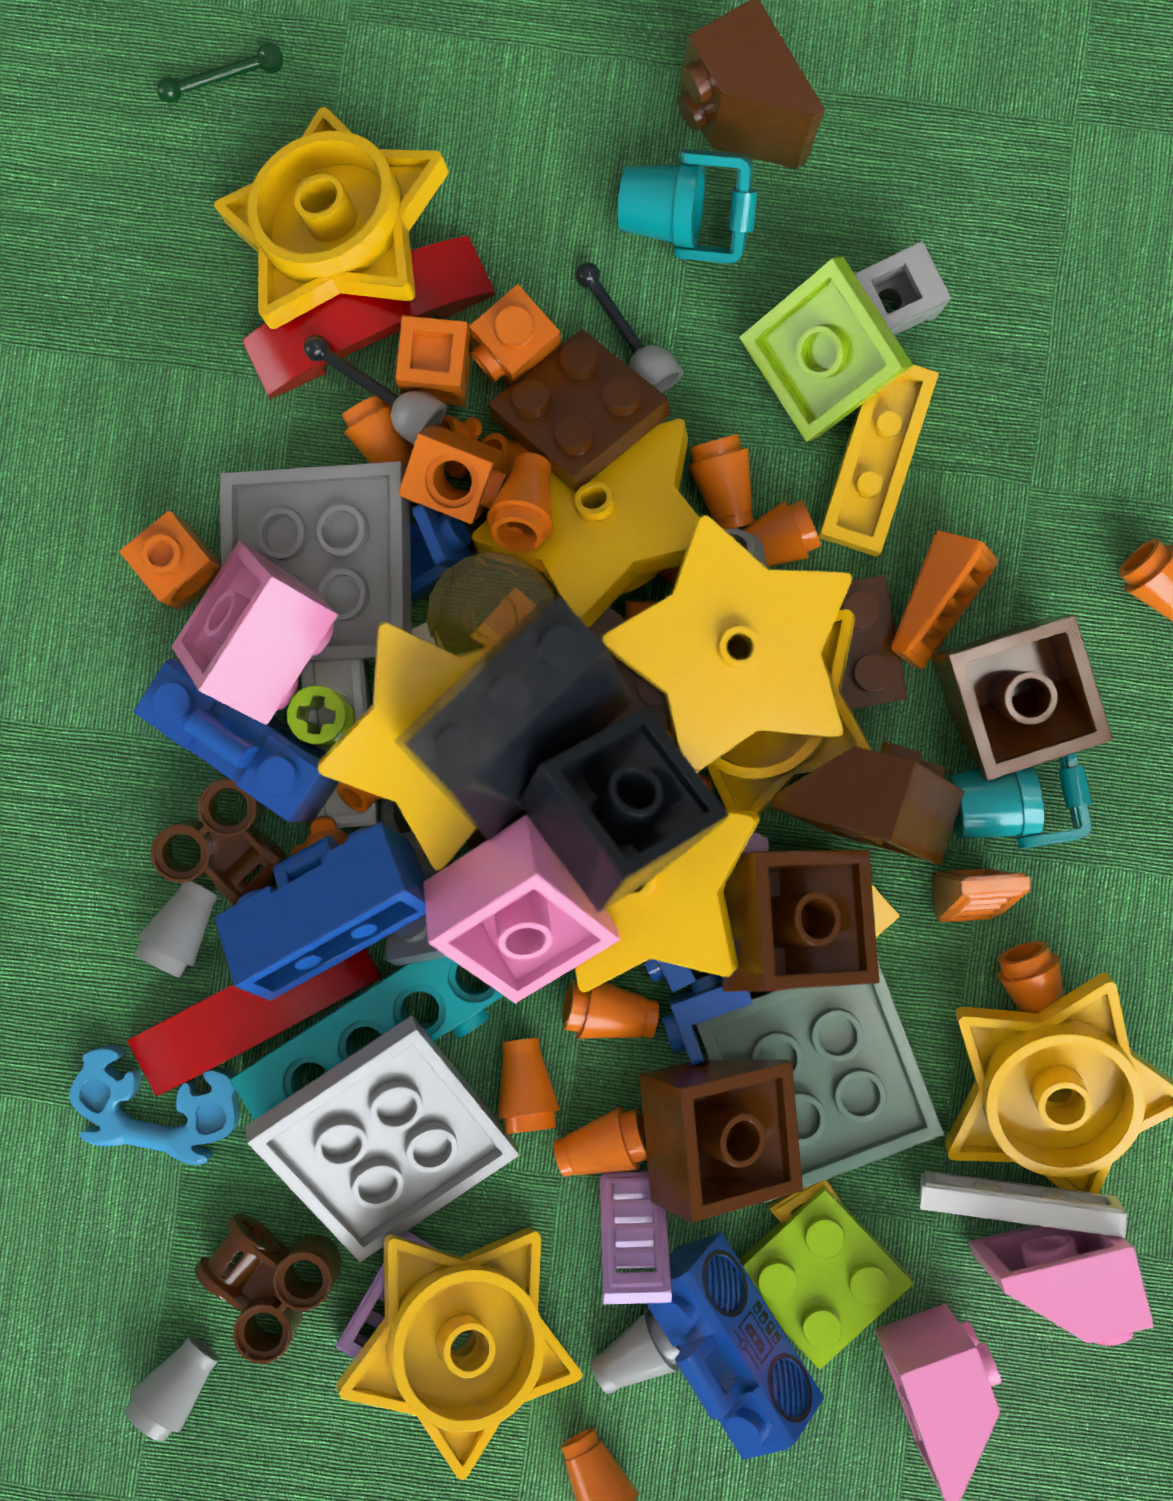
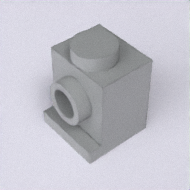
[855,241,951,336]

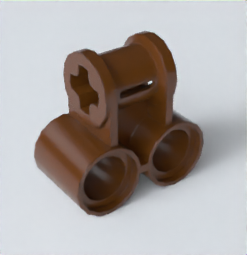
[150,777,289,906]
[194,1213,342,1364]

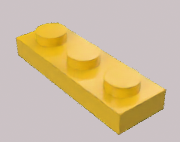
[818,365,939,557]

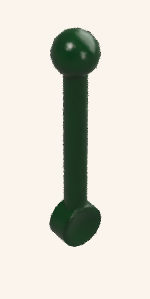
[157,43,283,103]

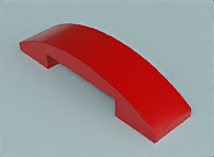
[242,236,495,399]
[127,948,382,1097]

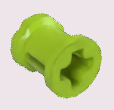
[287,685,356,746]

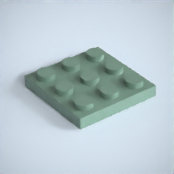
[696,962,944,1203]

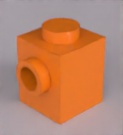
[469,284,561,387]

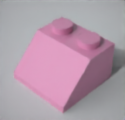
[171,540,338,725]
[423,815,620,1003]
[968,1225,1154,1346]
[875,1304,1001,1501]

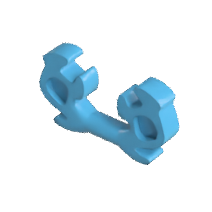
[69,1045,240,1165]

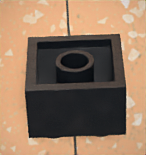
[518,706,729,913]

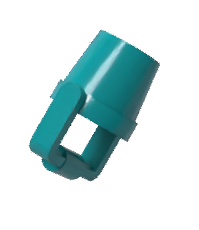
[618,149,758,263]
[947,752,1092,849]

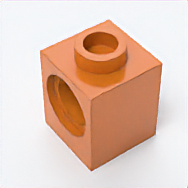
[395,315,473,407]
[398,424,508,525]
[119,510,221,611]

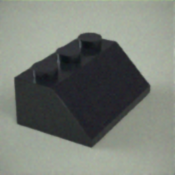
[394,597,634,840]

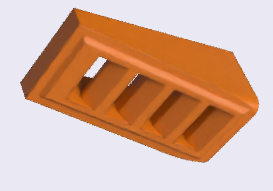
[891,530,999,670]
[932,868,1030,922]

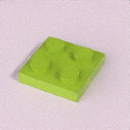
[739,257,913,442]
[739,1186,914,1370]

